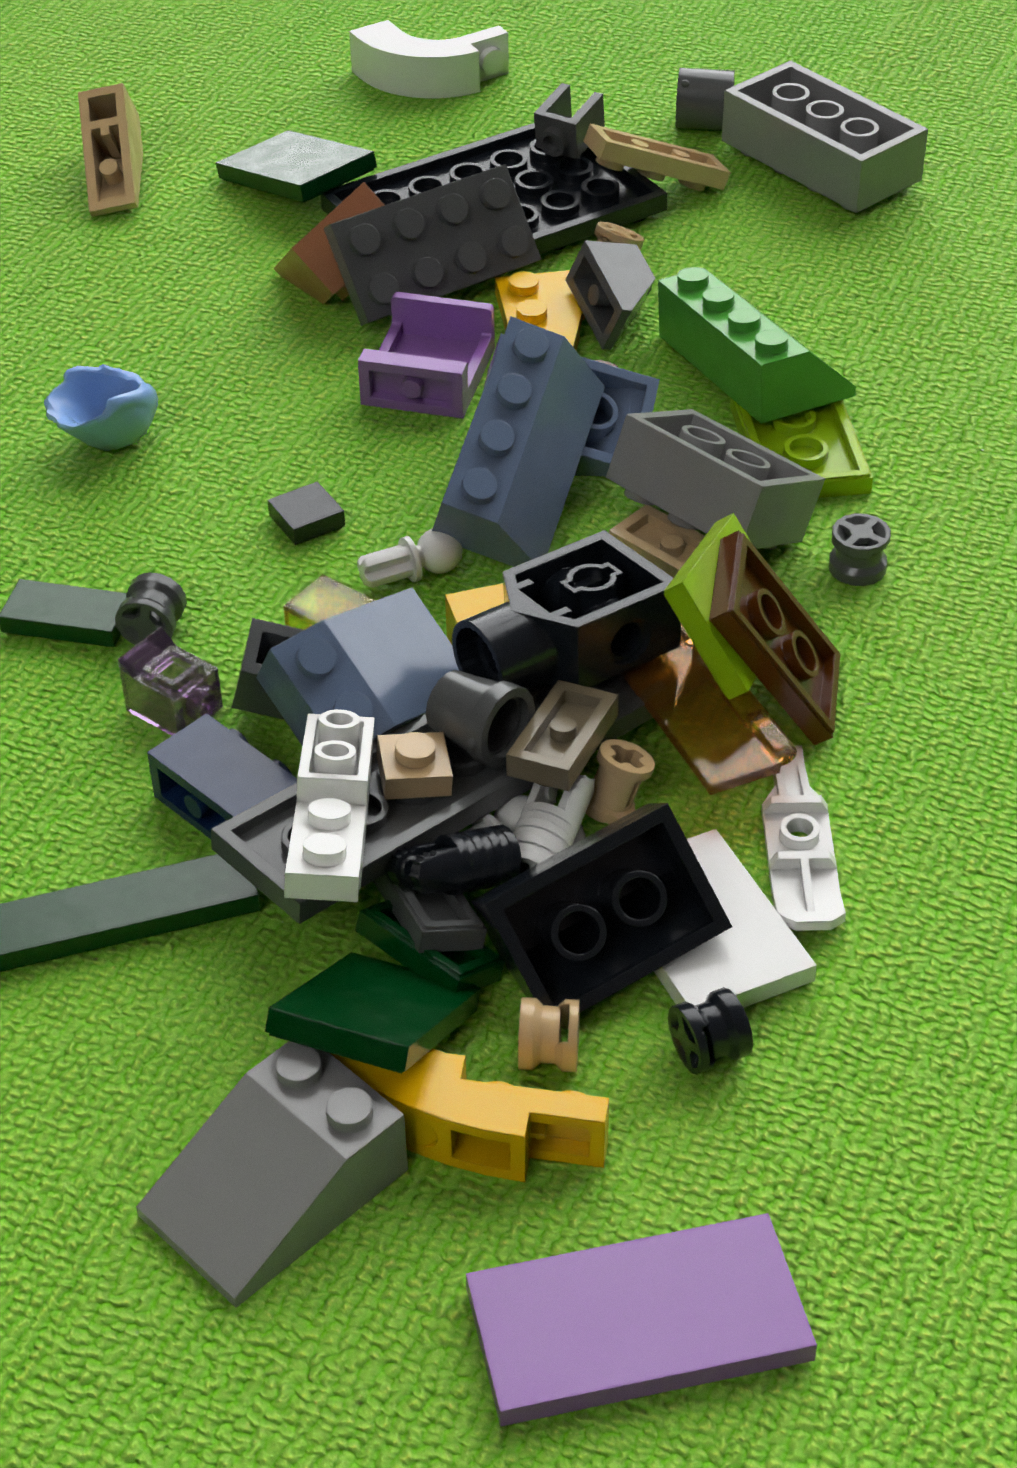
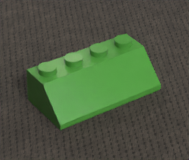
[658,267,856,424]

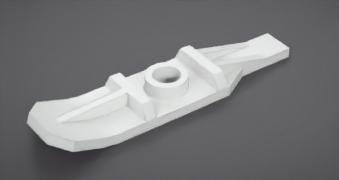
[761,745,846,931]

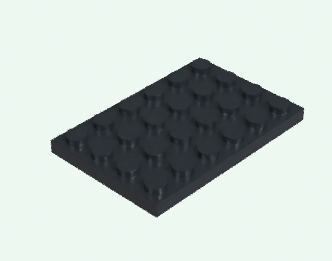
[320,123,667,254]

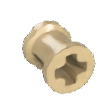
[586,739,655,824]

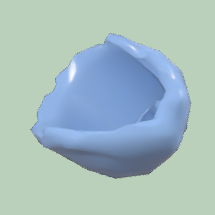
[44,364,158,451]

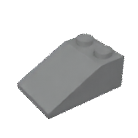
[136,1041,408,1308]

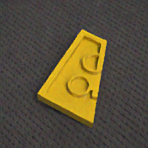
[495,270,585,351]

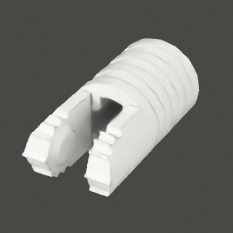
[513,775,595,873]

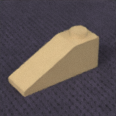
[78,83,143,217]

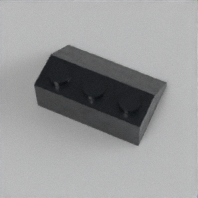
[471,803,732,1013]

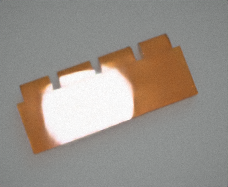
[622,624,797,795]

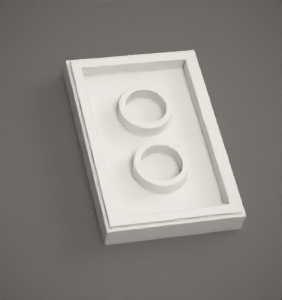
[654,829,817,1008]

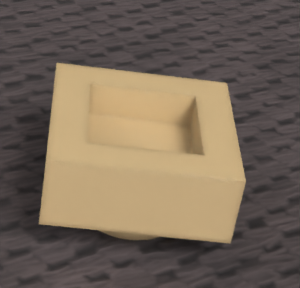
[377,732,453,800]

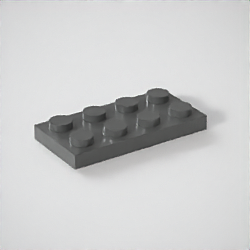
[324,164,541,326]

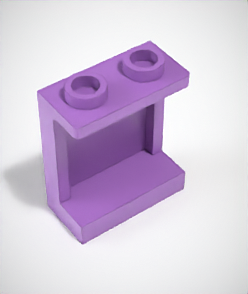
[358,292,495,419]

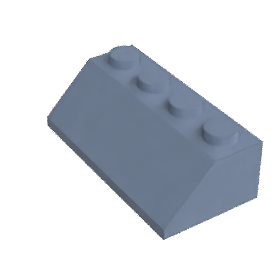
[432,317,605,567]

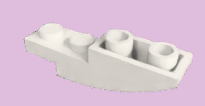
[284,710,375,902]

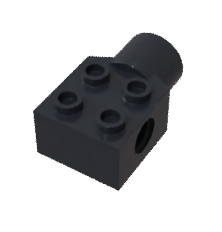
[452,530,681,690]

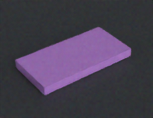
[466,1213,817,1427]

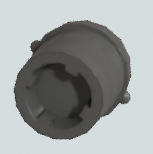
[426,670,535,768]

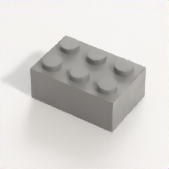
[606,409,825,550]

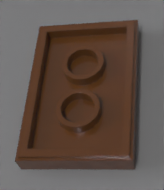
[709,530,840,745]

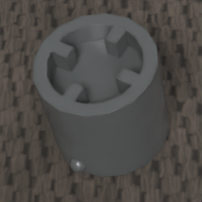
[676,67,735,131]

